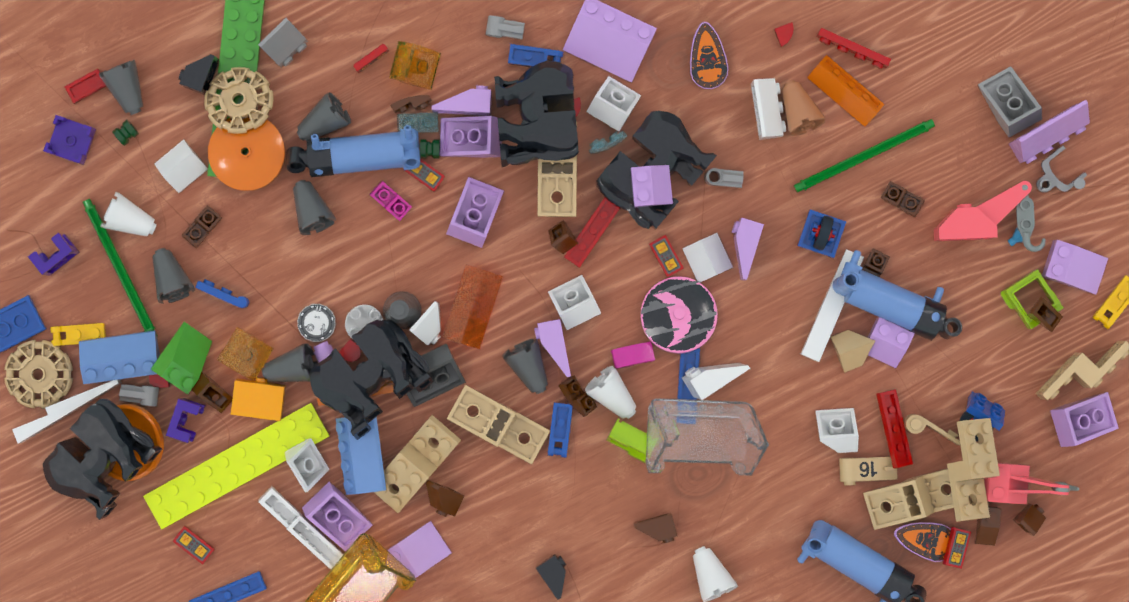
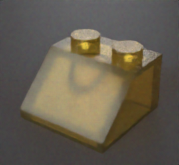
[389,41,441,90]
[217,327,274,381]

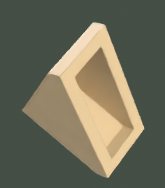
[830,330,875,373]

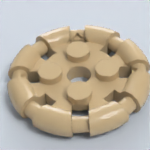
[204,67,274,134]
[4,340,73,409]

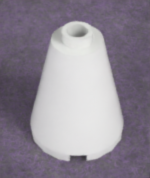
[100,192,157,237]
[585,366,636,419]
[693,546,738,602]

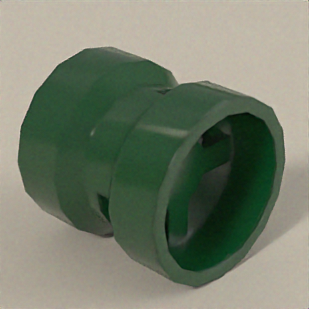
[112,119,139,146]
[420,139,440,159]

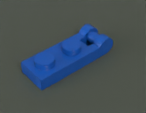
[508,44,564,67]
[195,279,249,308]
[547,402,573,458]

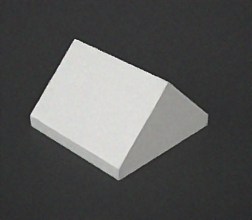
[155,139,208,193]
[683,233,733,283]
[285,438,329,492]

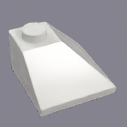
[410,301,441,345]
[815,408,859,453]

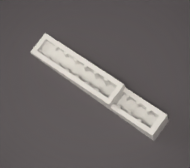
[800,249,864,362]
[12,379,122,444]
[258,486,356,580]

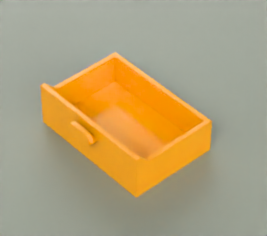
[231,377,286,421]

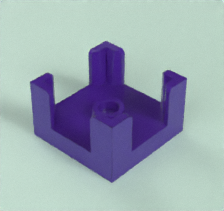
[43,115,96,165]
[28,233,80,276]
[166,398,206,443]

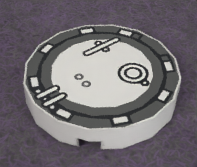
[297,304,336,342]

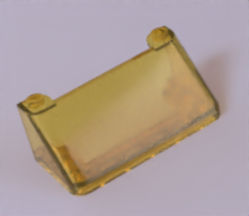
[305,533,416,602]

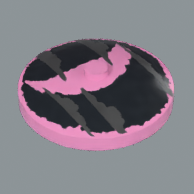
[640,277,717,354]

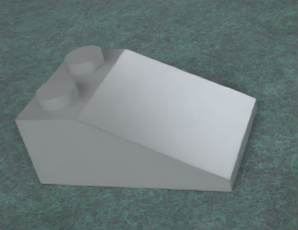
[258,18,308,67]
[978,66,1042,137]

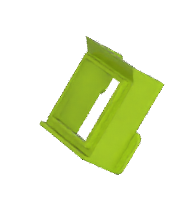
[1001,269,1064,329]
[606,418,660,463]

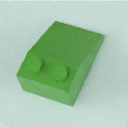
[151,322,212,394]

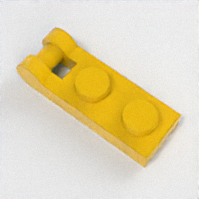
[1092,275,1129,329]
[50,323,106,346]

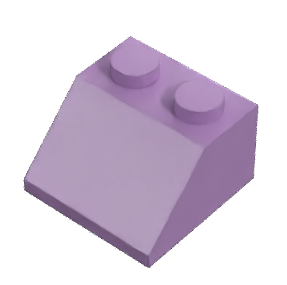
[630,165,673,208]
[868,317,915,368]

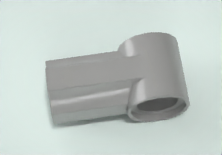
[485,15,525,40]
[704,168,744,188]
[119,384,159,406]

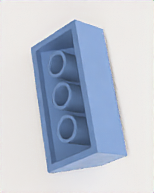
[79,330,160,384]
[336,417,386,495]

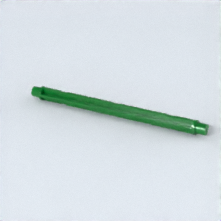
[794,119,935,193]
[82,199,158,336]

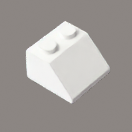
[586,76,641,131]
[548,275,601,330]

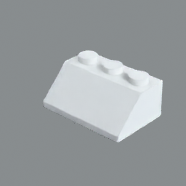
[751,78,786,140]

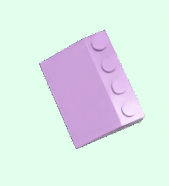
[563,0,657,83]
[1009,100,1090,164]

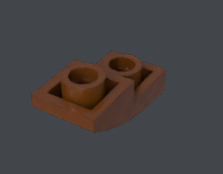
[390,95,432,114]
[881,181,925,218]
[182,205,222,248]
[862,248,890,277]
[558,375,597,417]

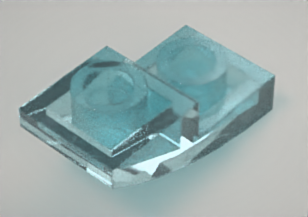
[397,113,438,133]
[589,130,627,155]

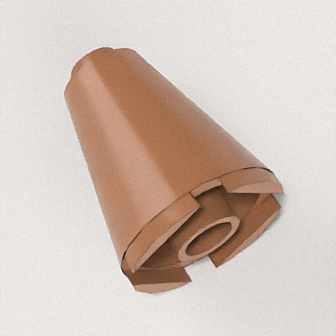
[782,80,825,136]

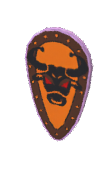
[690,22,728,89]
[894,522,951,562]

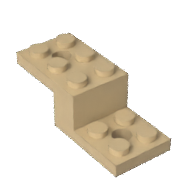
[538,122,577,217]
[1035,341,1129,400]
[447,385,550,464]
[374,415,461,513]
[947,418,1000,522]
[863,469,972,530]

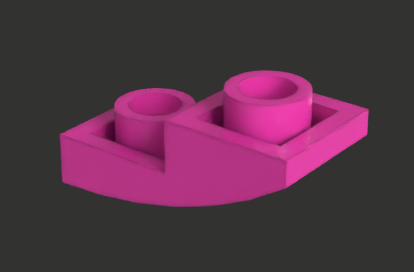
[369,180,412,221]
[611,342,655,369]

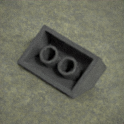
[407,344,466,407]

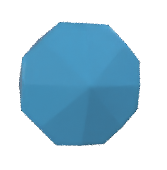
[1007,228,1023,246]

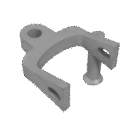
[1036,146,1087,192]

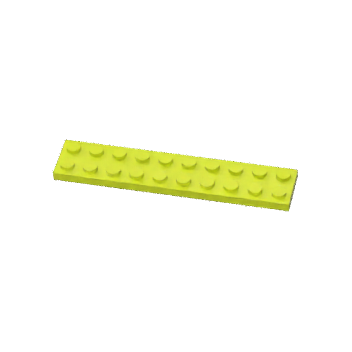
[143,403,330,530]

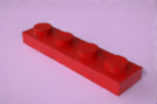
[816,28,891,69]
[564,197,620,268]
[876,389,913,469]

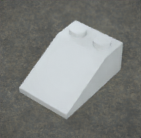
[682,363,750,400]

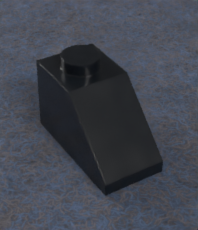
[536,554,567,600]

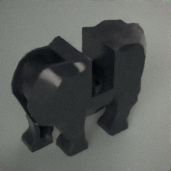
[494,61,579,167]
[596,111,717,230]
[310,319,433,440]
[43,399,163,520]

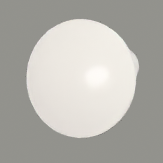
[345,305,383,339]

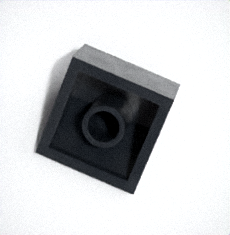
[178,54,219,95]

